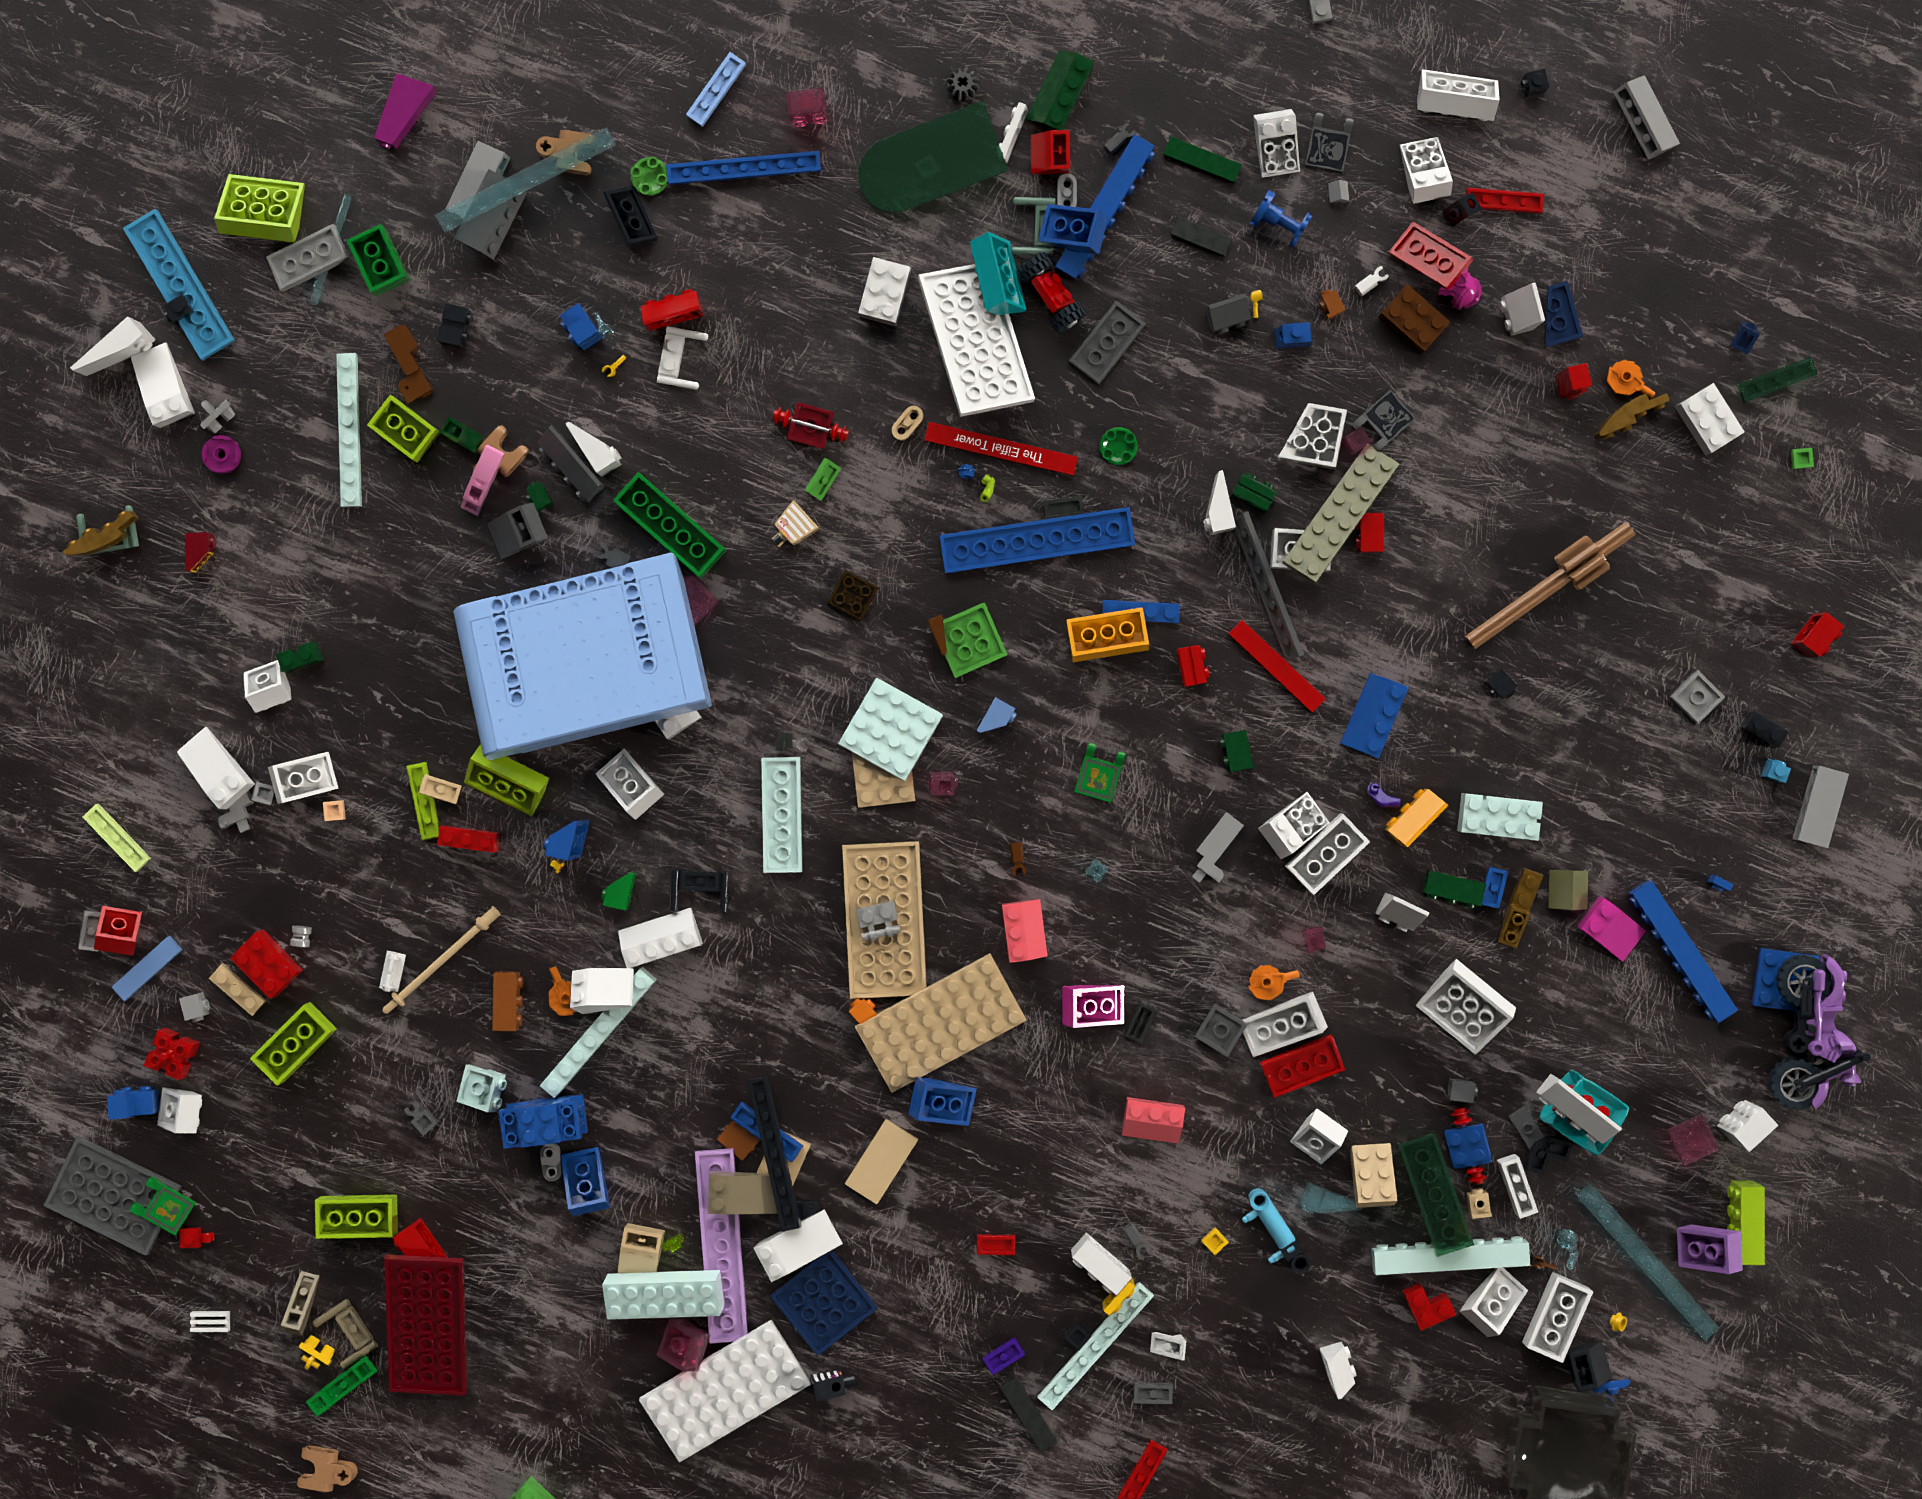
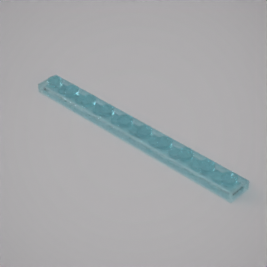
[435,127,616,233]
[1576,1183,1719,1341]

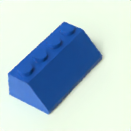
[1340,673,1409,758]
[544,819,590,861]

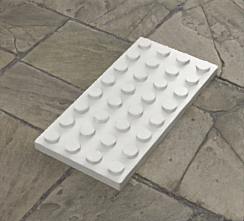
[918,264,1035,417]
[639,1320,811,1462]

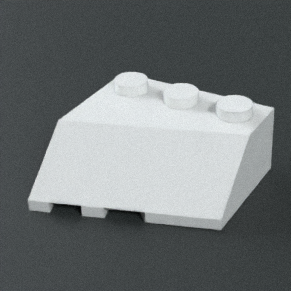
[1278,403,1347,470]

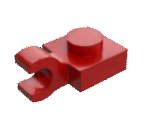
[179,1227,214,1248]

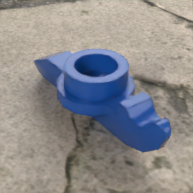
[1593,1379,1630,1395]

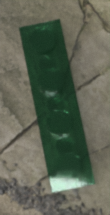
[1737,357,1818,403]

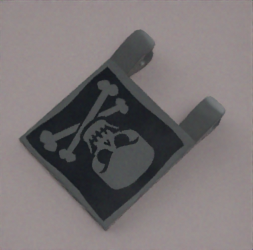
[1305,113,1354,172]
[1352,390,1416,451]

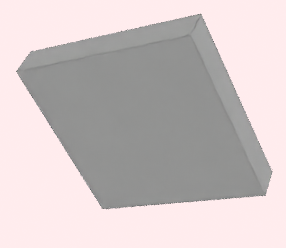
[1669,670,1725,724]

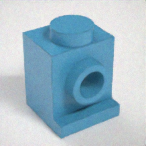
[1761,758,1791,783]

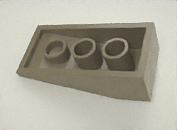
[708,1171,777,1215]

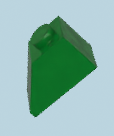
[601,871,637,910]

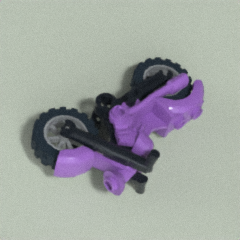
[1768,954,1871,1110]

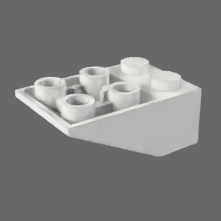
[1253,109,1300,178]
[1400,137,1453,204]
[1258,792,1330,859]

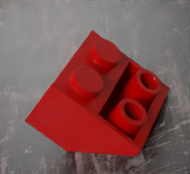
[1031,130,1070,175]

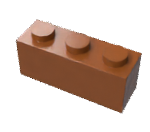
[493,971,523,1031]

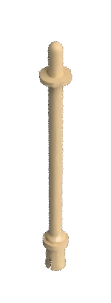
[382,906,501,1014]

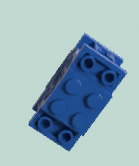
[499,1094,588,1149]

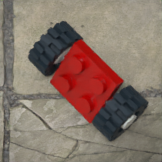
[1016,252,1086,334]

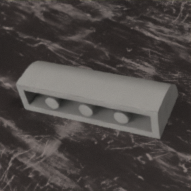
[1613,75,1680,160]
[445,141,510,220]
[1793,765,1849,848]

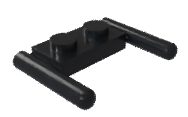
[670,870,729,914]

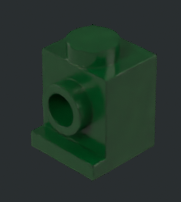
[526,481,554,513]

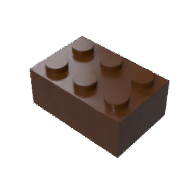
[1378,284,1450,354]

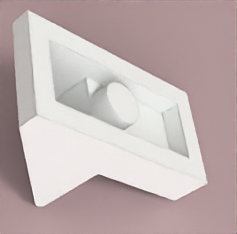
[1150,1332,1186,1360]

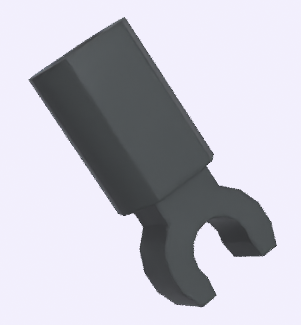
[1103,123,1136,155]
[1122,1222,1150,1258]

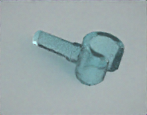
[594,312,613,338]

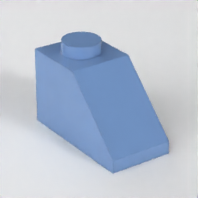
[977,697,1017,733]

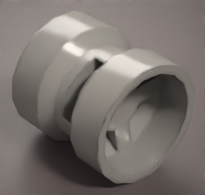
[290,926,312,947]

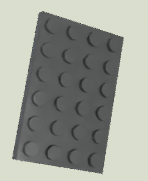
[44,1136,181,1256]

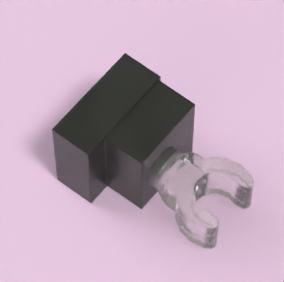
[776,731,808,751]

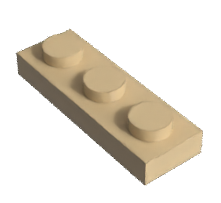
[209,963,266,1016]

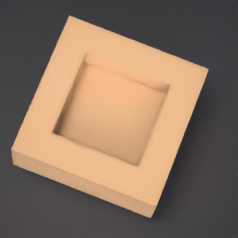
[323,800,346,821]

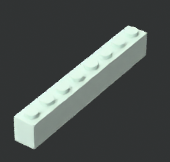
[540,967,657,1098]
[1371,1236,1530,1275]

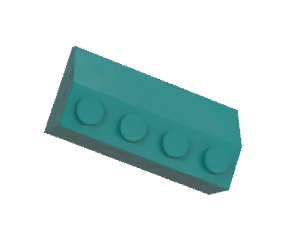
[970,232,1026,315]

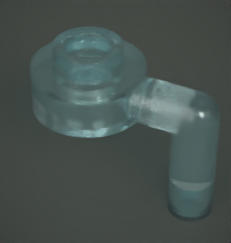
[1557,1229,1579,1270]

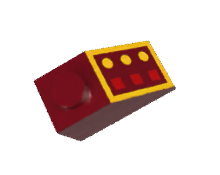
[185,532,217,573]

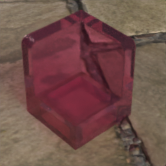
[1342,427,1374,455]
[1302,926,1326,954]

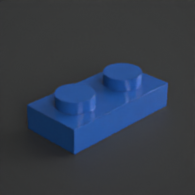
[1482,866,1508,909]

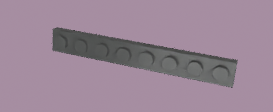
[1234,511,1304,662]

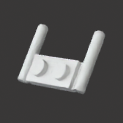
[657,326,708,390]

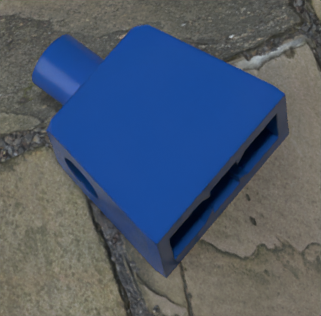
[1274,322,1312,349]

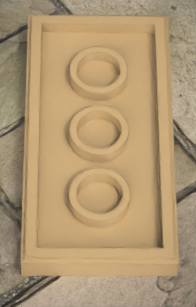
[845,1119,918,1204]

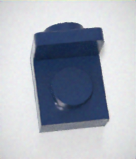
[1730,321,1760,355]

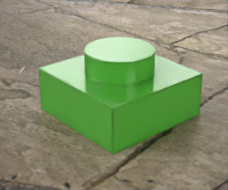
[1790,448,1814,470]

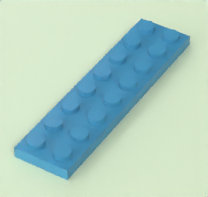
[123,208,235,360]

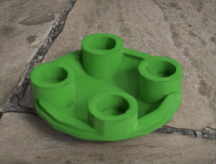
[630,157,668,196]

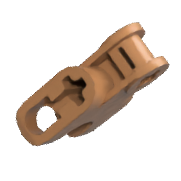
[536,130,596,176]
[473,426,529,477]
[297,1445,358,1492]

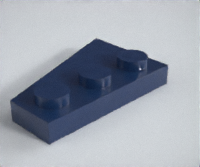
[1544,281,1583,348]

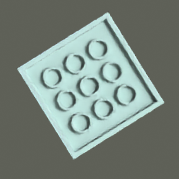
[838,678,943,781]

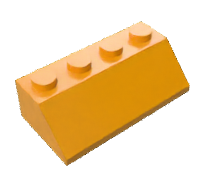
[1066,607,1149,662]

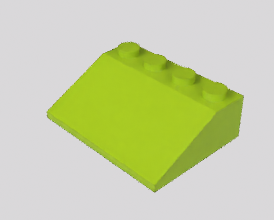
[214,174,305,243]

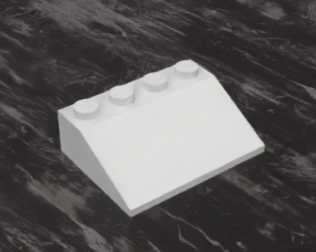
[1416,959,1516,1055]

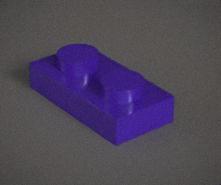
[983,1337,1025,1375]

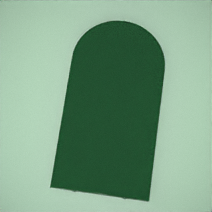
[858,100,1008,212]

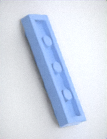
[686,52,746,127]

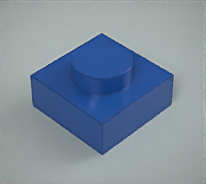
[1708,875,1734,892]

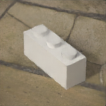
[1497,1154,1538,1219]

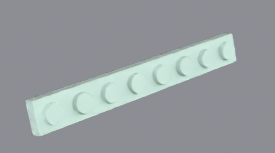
[336,353,362,507]
[1038,1282,1154,1410]

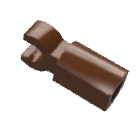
[1009,842,1027,876]

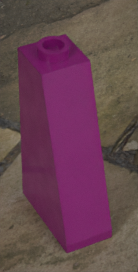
[374,73,437,150]

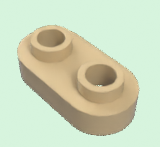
[892,406,923,441]

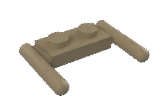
[313,1299,378,1369]

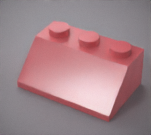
[1002,899,1047,963]
[1121,1097,1185,1144]

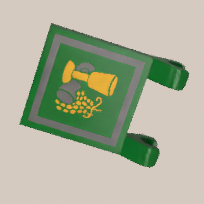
[1074,742,1125,803]
[130,1176,196,1235]

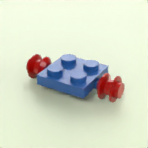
[1444,1107,1493,1185]

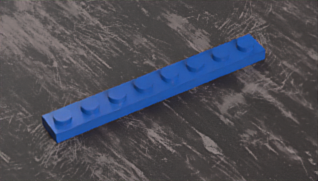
[666,151,821,185]

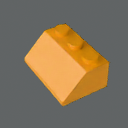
[1385,789,1448,847]

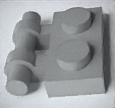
[856,901,901,941]

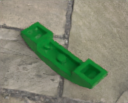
[306,1356,378,1417]

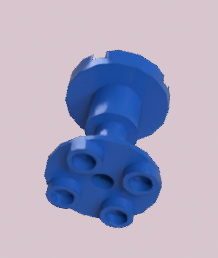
[1250,190,1312,248]

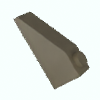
[281,1271,320,1336]

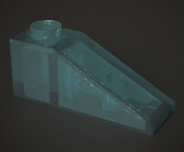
[1299,1181,1363,1214]

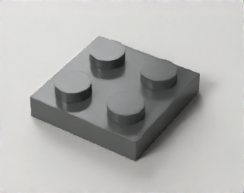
[1195,1003,1248,1057]

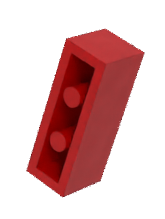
[1555,363,1592,400]
[437,825,501,853]

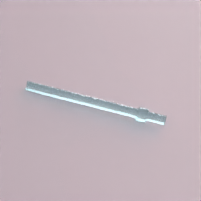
[310,194,352,305]

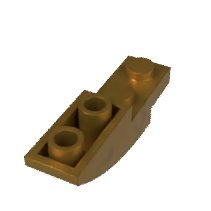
[1595,394,1670,440]
[63,511,139,556]
[1498,868,1543,948]

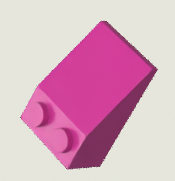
[1576,897,1646,962]
[1062,985,1124,1028]

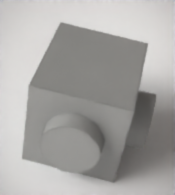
[179,992,210,1023]

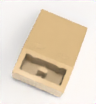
[618,1223,665,1273]

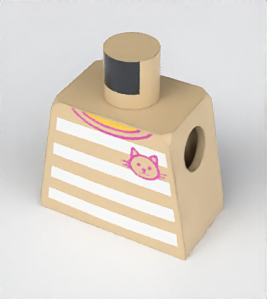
[772,500,819,547]

